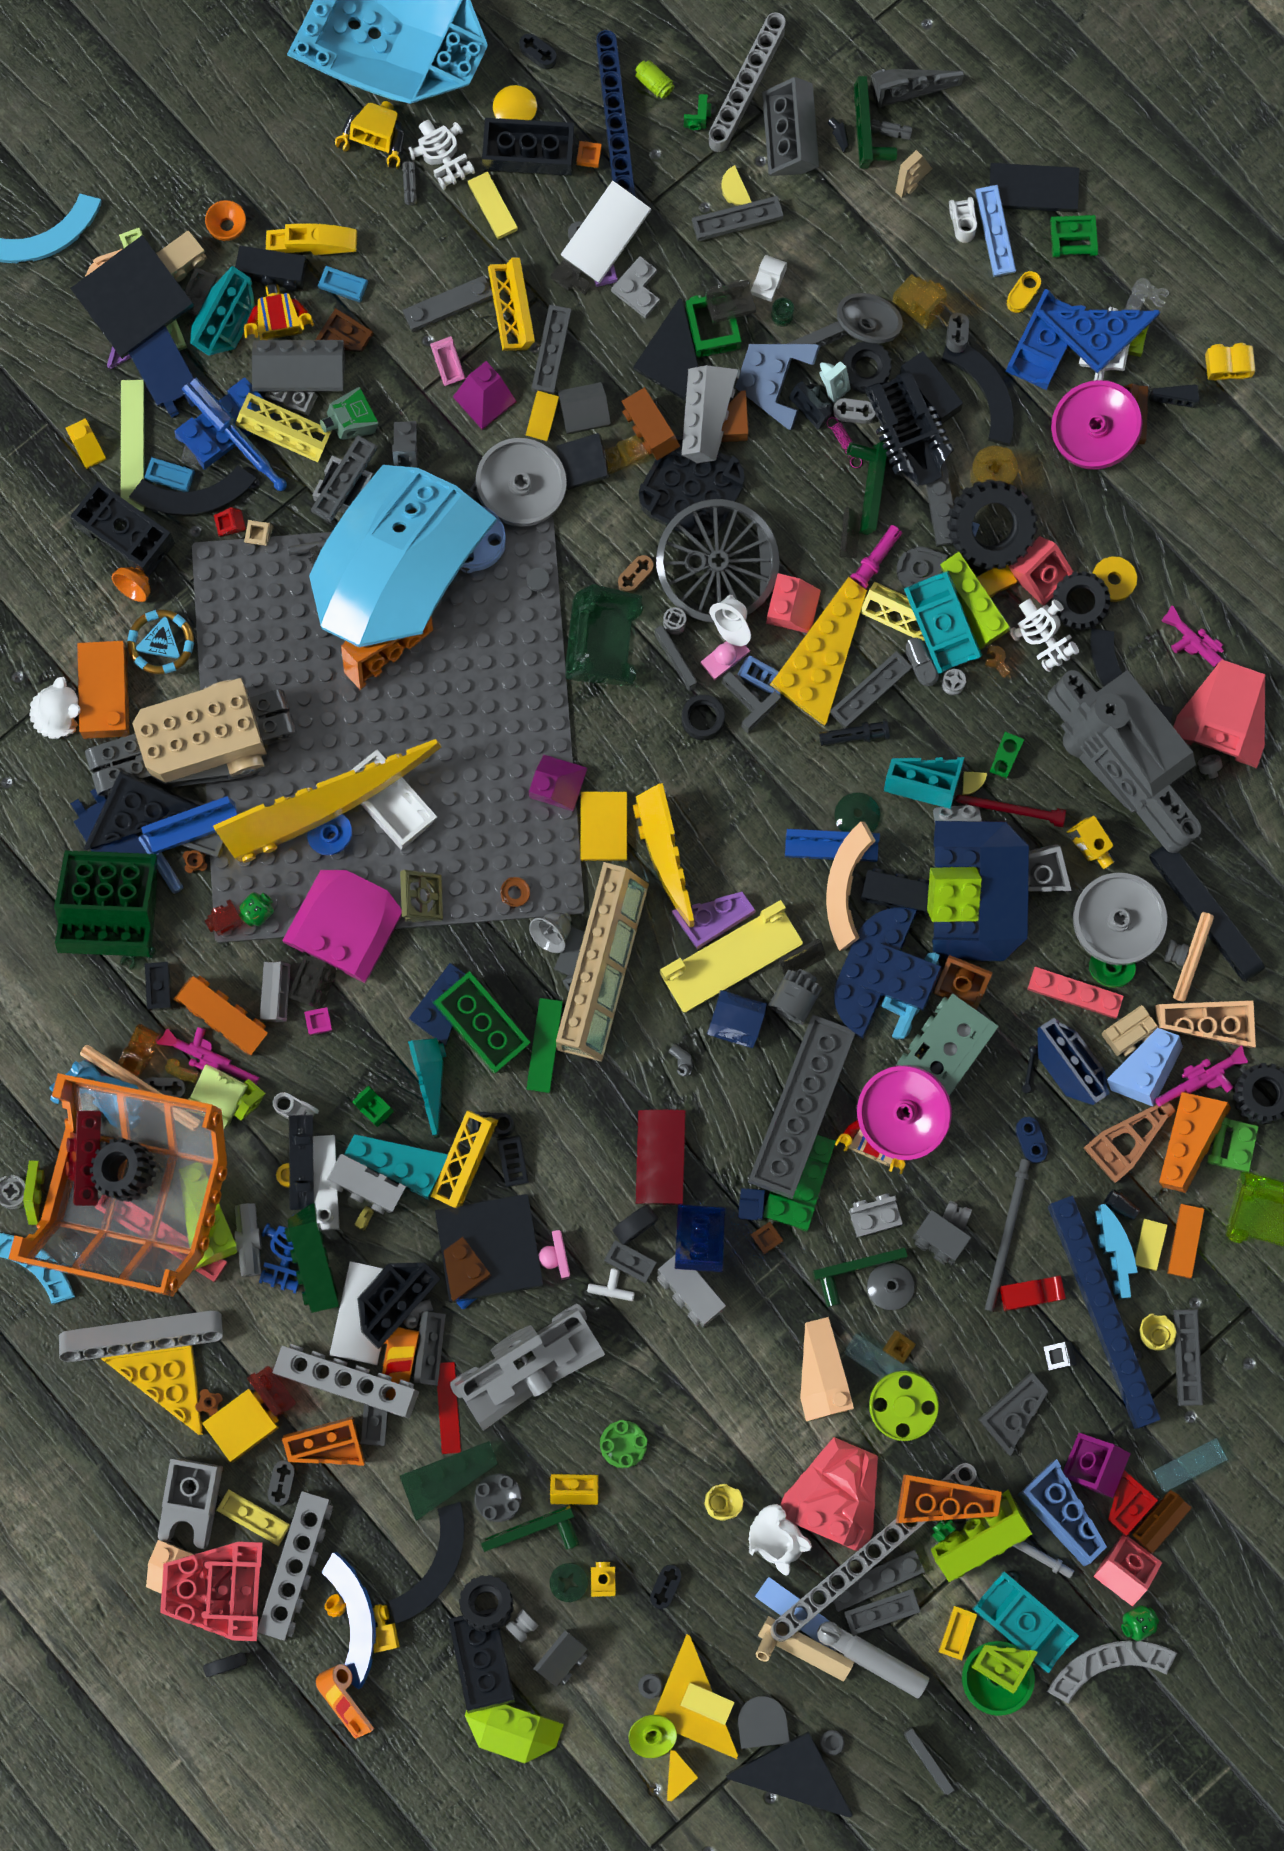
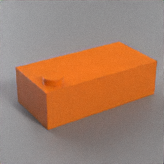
[77,641,130,739]

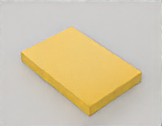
[581,792,627,861]

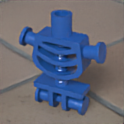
[259,1223,299,1294]

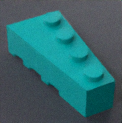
[344,1134,448,1200]

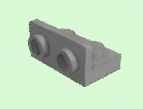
[849,1193,902,1238]

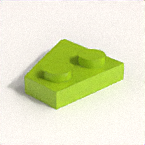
[23,1160,44,1225]

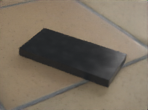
[989,163,1079,212]
[448,1608,515,1713]

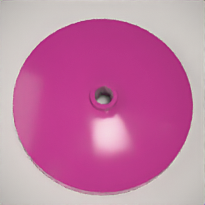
[1051,380,1143,469]
[857,1065,952,1160]

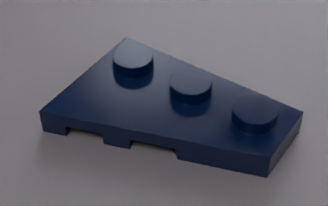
[408,963,465,1046]

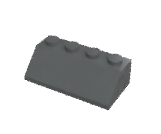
[762,77,819,176]
[252,340,345,391]

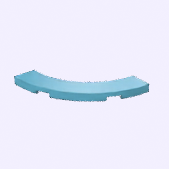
[0,194,102,263]
[0,1233,75,1305]

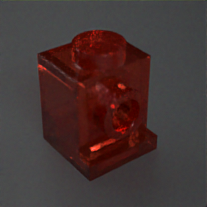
[204,899,243,936]

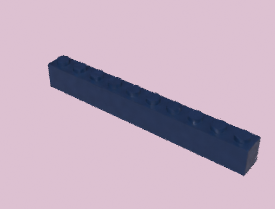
[1047,1196,1161,1429]

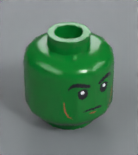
[239,892,274,927]
[1121,1605,1159,1641]

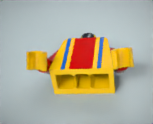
[244,284,314,340]

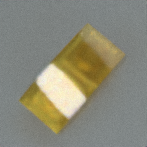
[604,435,648,474]

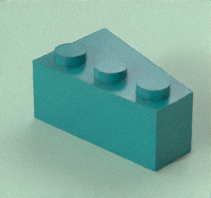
[884,757,964,809]

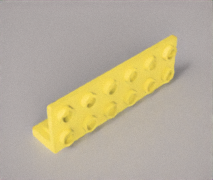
[660,900,803,1013]

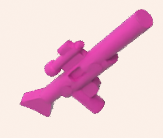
[1162,606,1224,667]
[157,1027,259,1085]
[1155,1046,1248,1107]

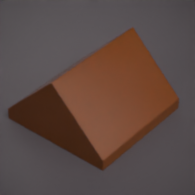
[934,955,993,1010]

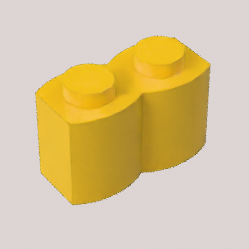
[1205,343,1255,380]

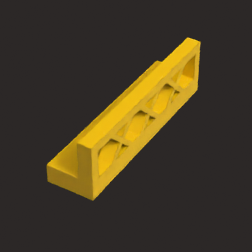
[488,258,535,351]
[431,1110,498,1208]

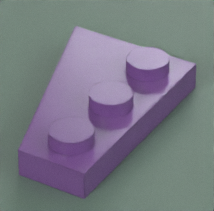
[672,892,755,950]

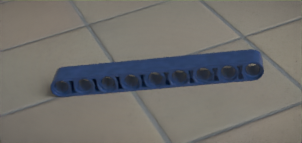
[596,30,635,196]

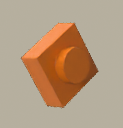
[576,141,602,168]

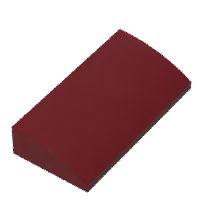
[636,1110,685,1206]

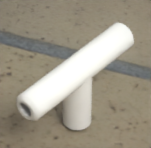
[587,1268,635,1301]

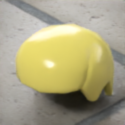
[1140,1313,1177,1350]
[704,1484,744,1521]

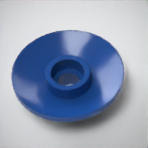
[307,814,352,855]

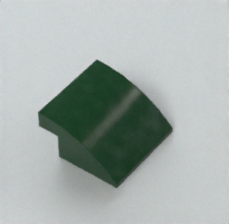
[54,850,157,957]

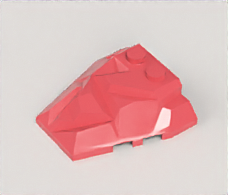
[780,1437,878,1551]
[160,1542,262,1641]

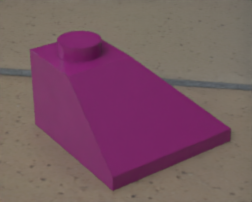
[453,361,516,430]
[529,754,587,811]

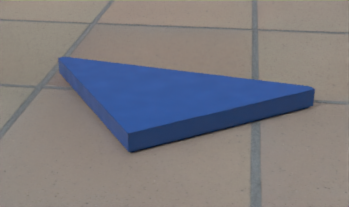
[1037,310,1160,374]

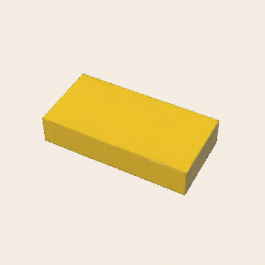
[938,1606,977,1661]

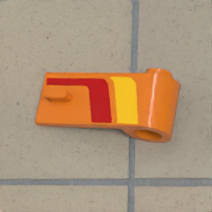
[382,1327,419,1400]
[316,1664,374,1739]

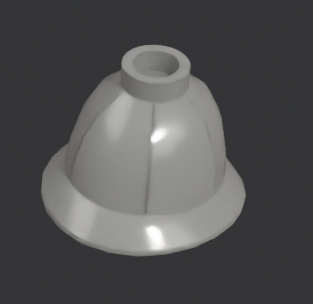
[529,912,571,953]

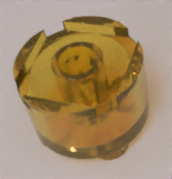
[970,446,1018,485]

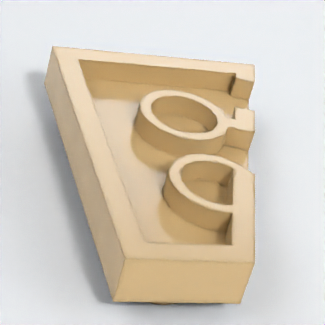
[896,150,933,198]

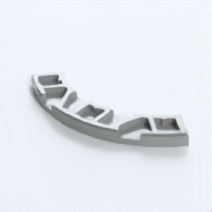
[1046,1641,1177,1704]

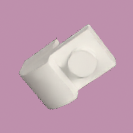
[750,255,787,302]

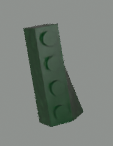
[285,1203,339,1313]

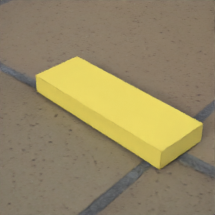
[468,172,518,240]
[216,1489,291,1546]

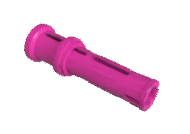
[850,525,902,589]

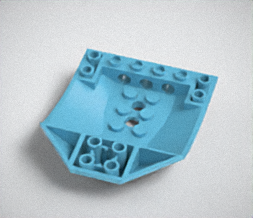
[287,0,488,104]
[309,465,497,647]

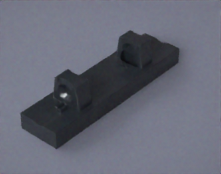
[288,1114,314,1210]

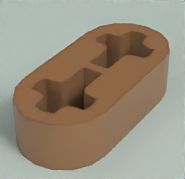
[618,555,653,594]

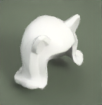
[29,677,81,739]
[748,1504,812,1575]

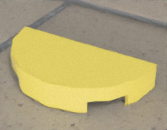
[721,165,751,206]

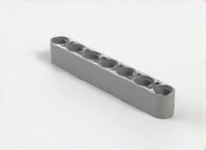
[709,12,786,152]
[59,1311,223,1362]

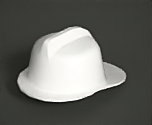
[709,595,751,646]

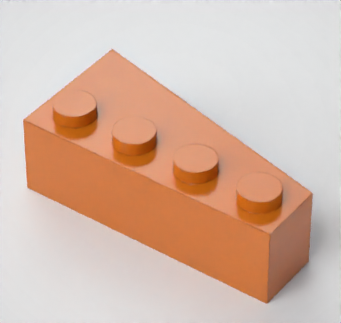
[341,616,433,690]
[173,975,268,1055]
[1159,1092,1231,1193]
[896,1475,1002,1523]

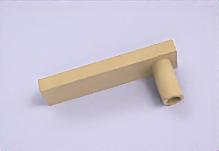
[756,1616,854,1682]

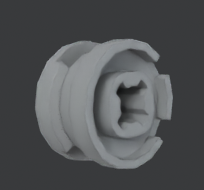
[0,1175,26,1209]

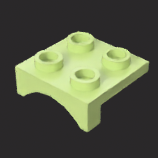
[185,1064,248,1129]

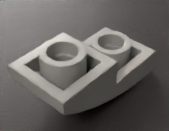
[264,391,318,416]

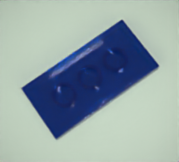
[675,1205,725,1272]

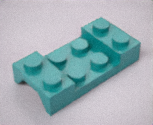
[904,570,982,674]
[972,1572,1079,1673]

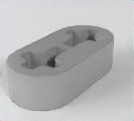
[833,398,876,424]

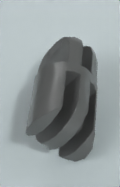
[906,638,939,686]

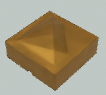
[883,1330,916,1364]

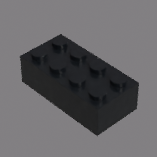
[482,118,574,175]

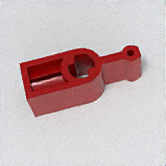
[999,1276,1066,1311]

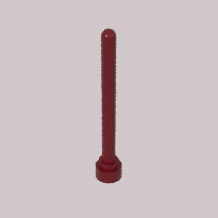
[955,794,1066,828]

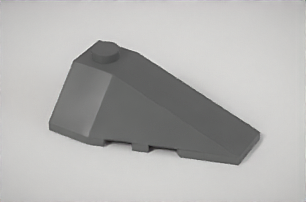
[870,69,964,108]

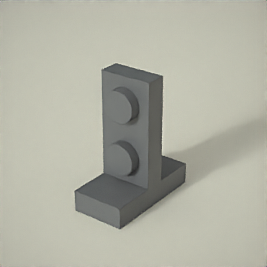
[392,421,418,468]
[722,671,781,734]

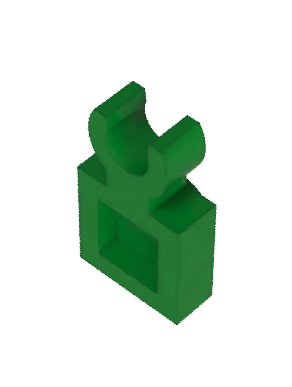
[931,1520,957,1543]

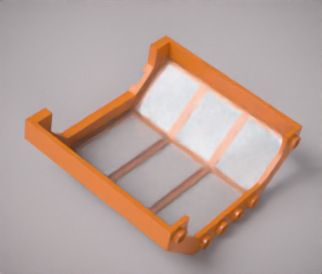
[8,1073,227,1297]

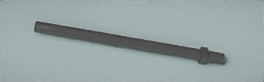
[985,1159,1030,1312]

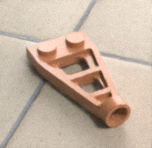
[1084,1102,1176,1183]

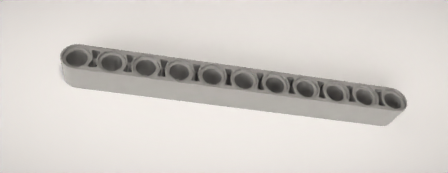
[770,1463,977,1642]

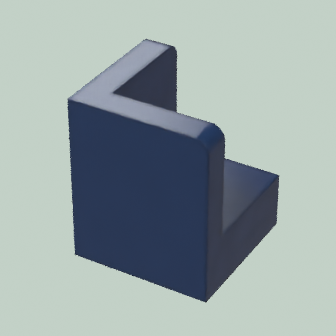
[738,1188,765,1221]

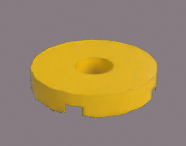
[1092,556,1137,602]

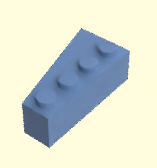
[1018,1459,1107,1566]

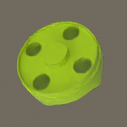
[869,1370,939,1441]

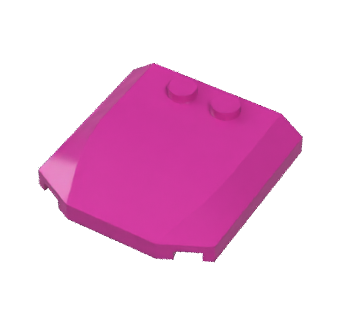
[282,870,402,984]

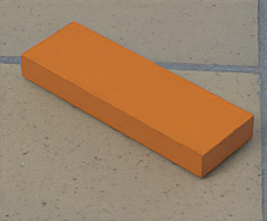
[1167,1204,1204,1279]

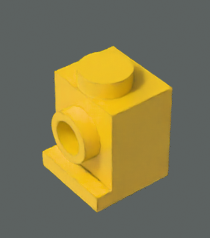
[591,1562,616,1597]

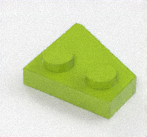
[972,1645,1038,1693]

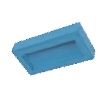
[318,266,368,303]
[144,457,195,492]

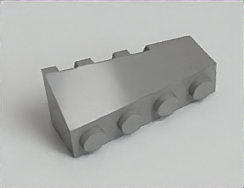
[682,365,741,463]

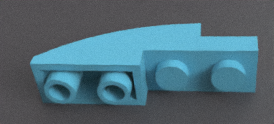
[1095,1204,1138,1300]

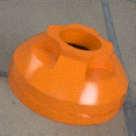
[205,200,246,241]
[111,567,150,602]

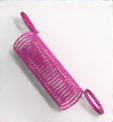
[827,417,862,468]

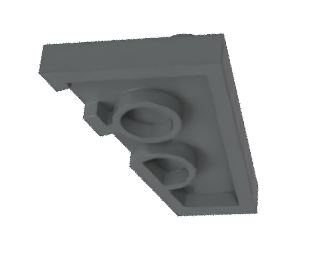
[978,1372,1048,1456]

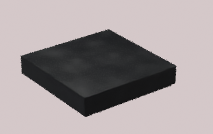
[557,433,610,490]

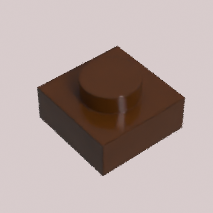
[750,1222,783,1255]

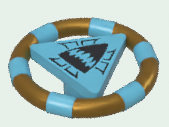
[127,610,194,674]

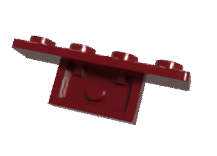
[65,1110,101,1206]

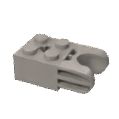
[158,1458,223,1549]

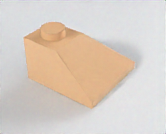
[146,1540,195,1593]

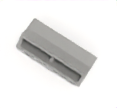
[260,962,291,1022]

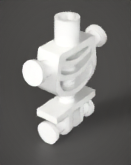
[408,120,475,190]
[1010,598,1079,672]

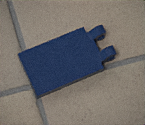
[130,327,195,418]
[70,789,147,854]

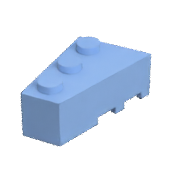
[1107,1028,1183,1107]

